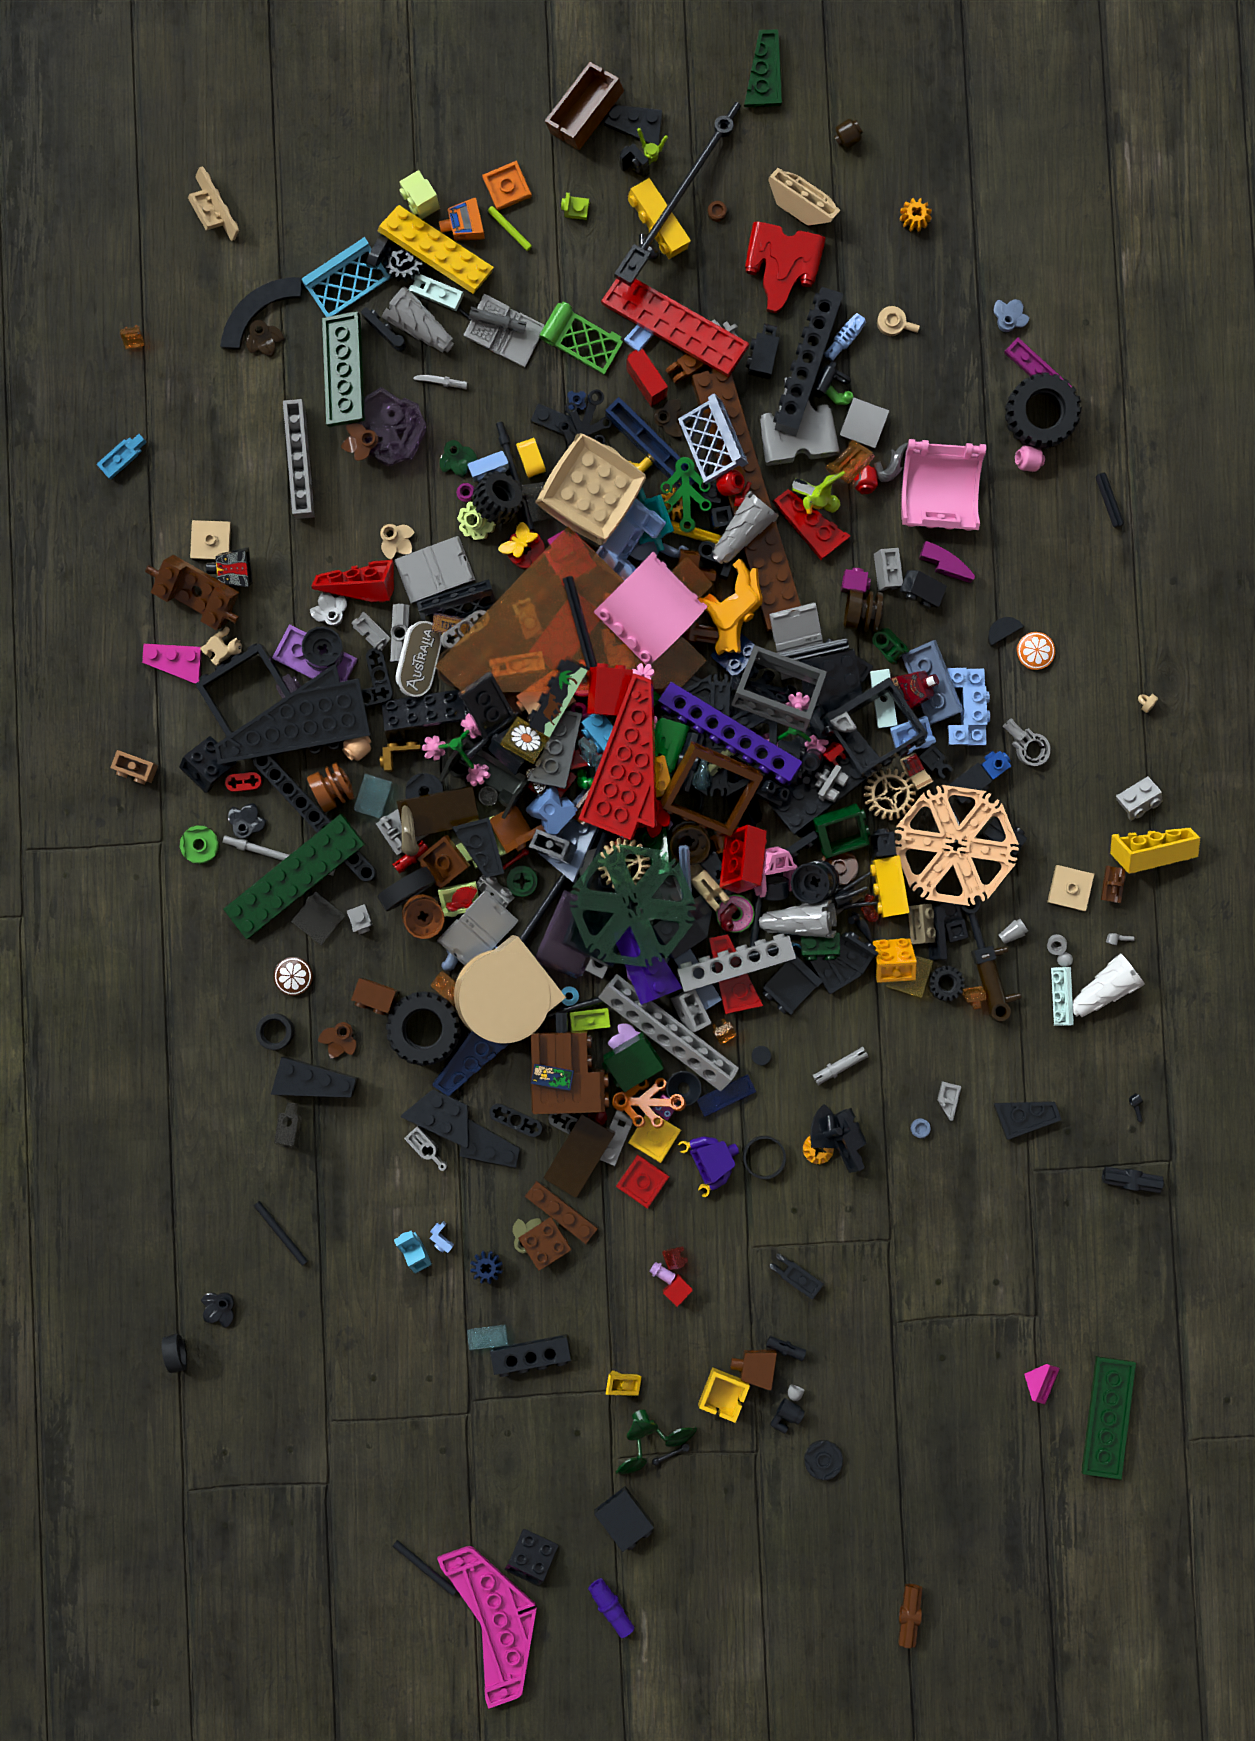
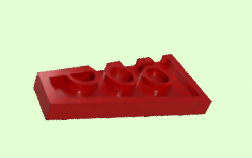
[772,489,850,560]
[709,934,763,1014]

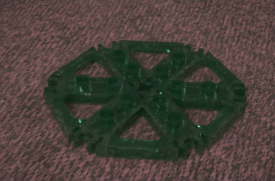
[570,844,696,967]

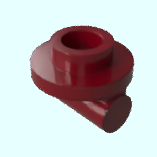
[588,1112,607,1125]

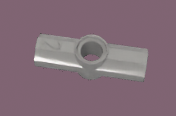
[390,604,410,663]

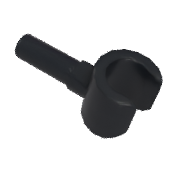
[1129,1093,1143,1122]

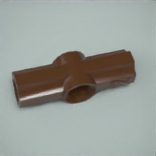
[678,622,719,645]
[898,1583,922,1648]

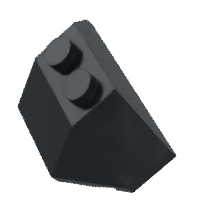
[646,895,712,959]

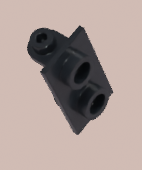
[803,702,834,740]

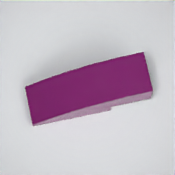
[919,541,975,583]

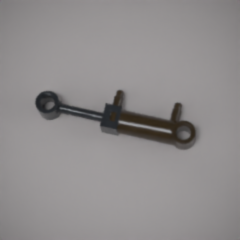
[960,896,1022,1021]

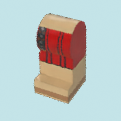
[900,752,933,791]

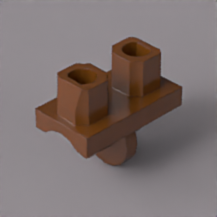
[1101,866,1126,903]

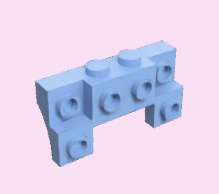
[592,499,666,583]
[947,668,990,746]

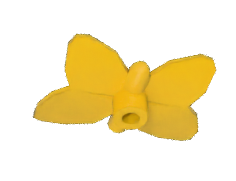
[498,522,538,558]

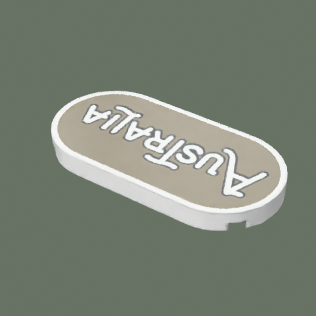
[396,621,442,697]

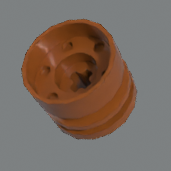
[307,762,355,813]
[402,894,444,939]

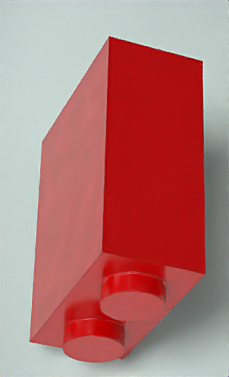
[626,349,668,407]
[587,663,633,716]

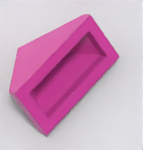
[1024,1364,1060,1404]

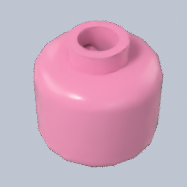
[1015,446,1045,472]

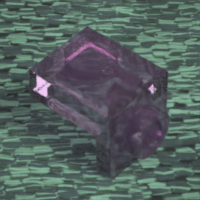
[276,674,301,699]

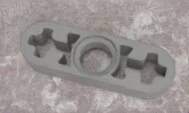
[440,610,490,648]

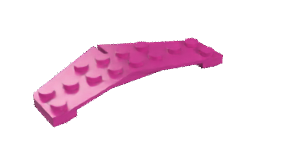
[437,1546,537,1709]

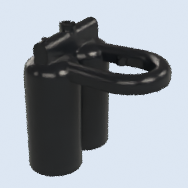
[811,362,851,398]

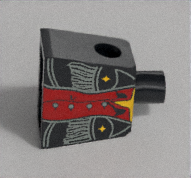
[206,547,253,587]

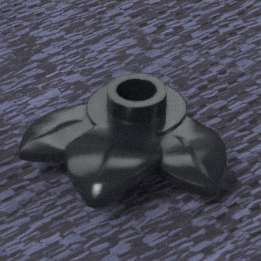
[228,803,266,839]
[201,1293,234,1328]

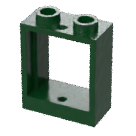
[813,804,870,858]

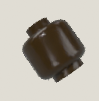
[834,119,863,148]

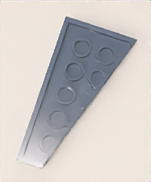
[539,778,600,884]

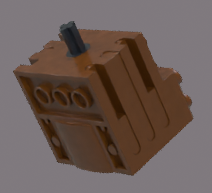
[531,1013,609,1114]

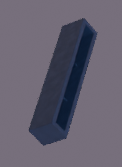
[605,397,698,488]

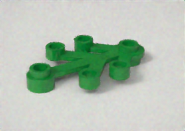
[661,457,712,533]

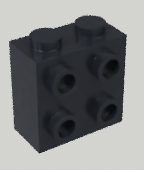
[488,721,545,775]

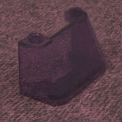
[535,890,587,979]

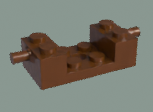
[145,555,239,631]

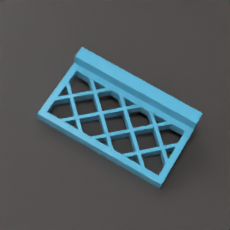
[302,237,390,317]

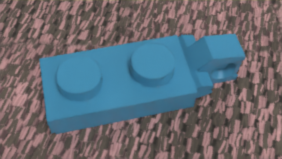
[96,434,147,480]

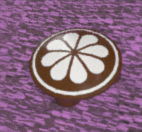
[274,957,313,995]

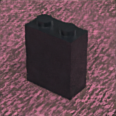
[594,1486,654,1552]

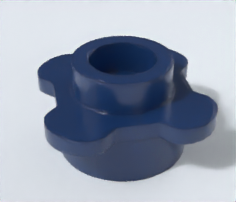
[567,391,586,410]

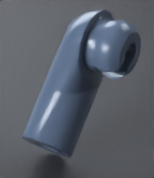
[660,543,689,558]
[442,949,458,971]

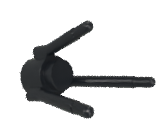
[834,872,878,910]

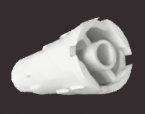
[1072,953,1145,1017]

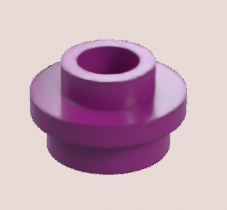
[456,483,475,502]

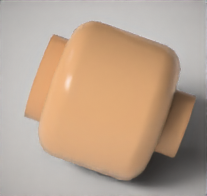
[342,736,371,761]

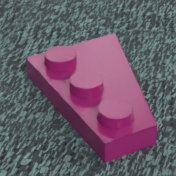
[142,644,202,684]

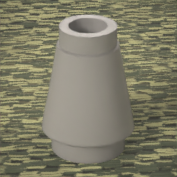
[998,919,1028,944]

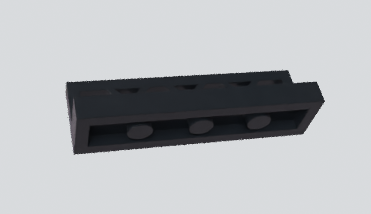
[416,579,498,623]

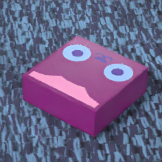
[652,1094,678,1121]

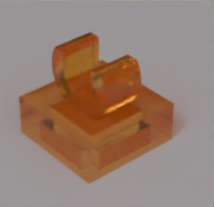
[120,325,144,349]
[963,986,986,1010]
[713,1019,737,1045]

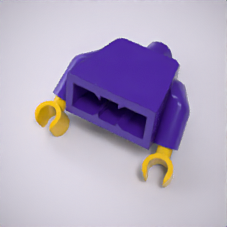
[678,1136,739,1197]

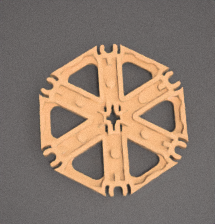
[895,785,1019,906]

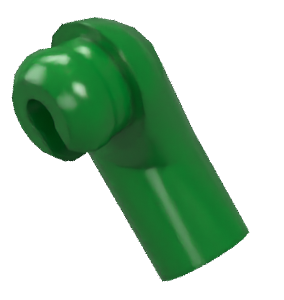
[576,768,593,790]

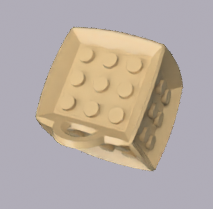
[535,433,646,545]

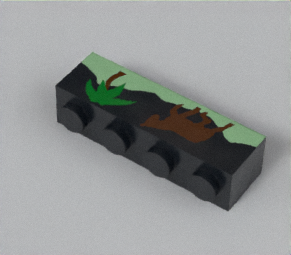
[528,656,588,737]

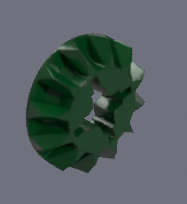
[507,866,537,897]

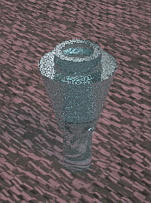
[692,758,711,790]

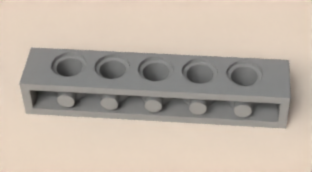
[283,399,315,519]
[677,933,796,992]

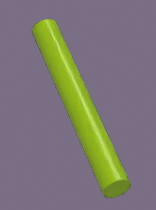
[488,206,532,251]

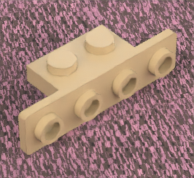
[188,166,239,241]

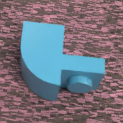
[394,1231,432,1273]

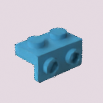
[581,714,613,754]

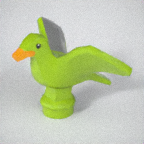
[792,471,845,514]

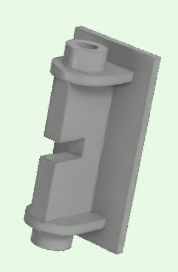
[352,612,391,651]
[476,875,515,908]

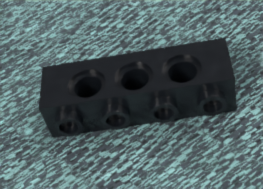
[490,1334,571,1377]

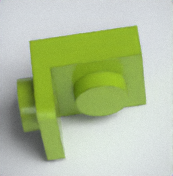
[561,192,589,220]

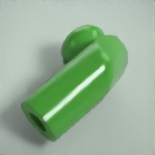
[826,386,853,405]

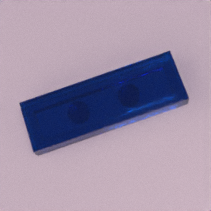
[697,1074,756,1117]

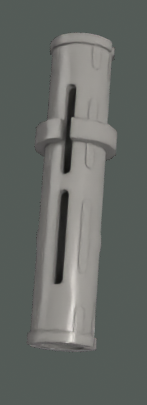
[812,1047,868,1086]

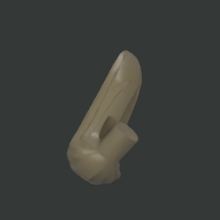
[401,805,419,856]

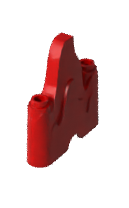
[745,222,826,313]

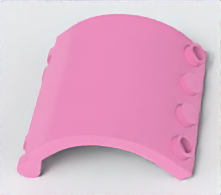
[901,439,986,531]
[594,551,708,665]

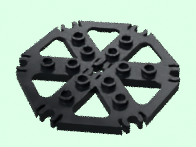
[662,674,778,797]

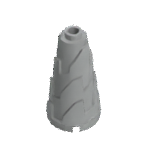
[382,286,454,353]
[713,491,779,564]
[759,899,837,938]

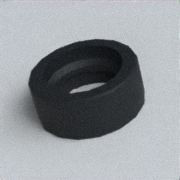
[255,1013,294,1050]
[161,1334,187,1373]

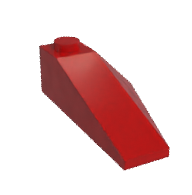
[311,560,394,602]

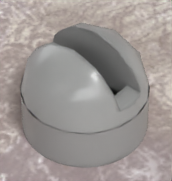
[788,1385,805,1401]

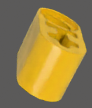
[516,438,546,478]

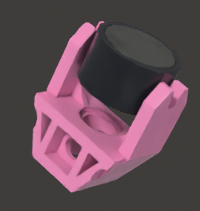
[754,846,797,900]

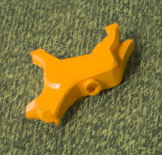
[697,559,763,655]

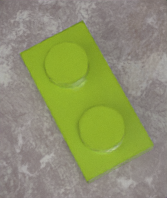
[570,1008,610,1031]

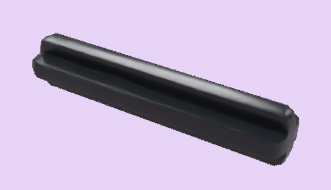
[1095,472,1124,528]

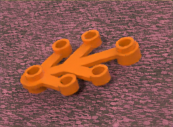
[612,1078,686,1129]

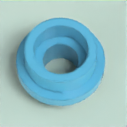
[561,986,579,1006]

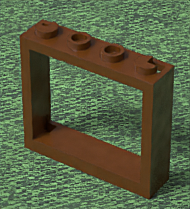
[660,741,763,836]

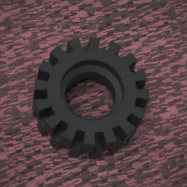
[928,966,965,1001]

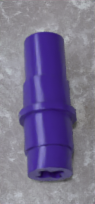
[588,1578,635,1638]

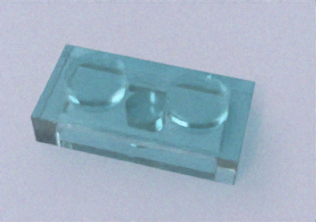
[467,1325,508,1350]

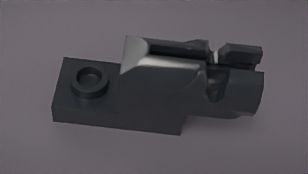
[832,1108,867,1173]

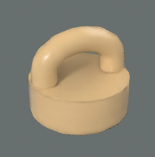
[1138,694,1158,713]

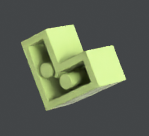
[399,170,440,220]

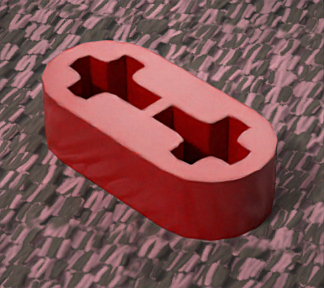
[225,772,263,792]

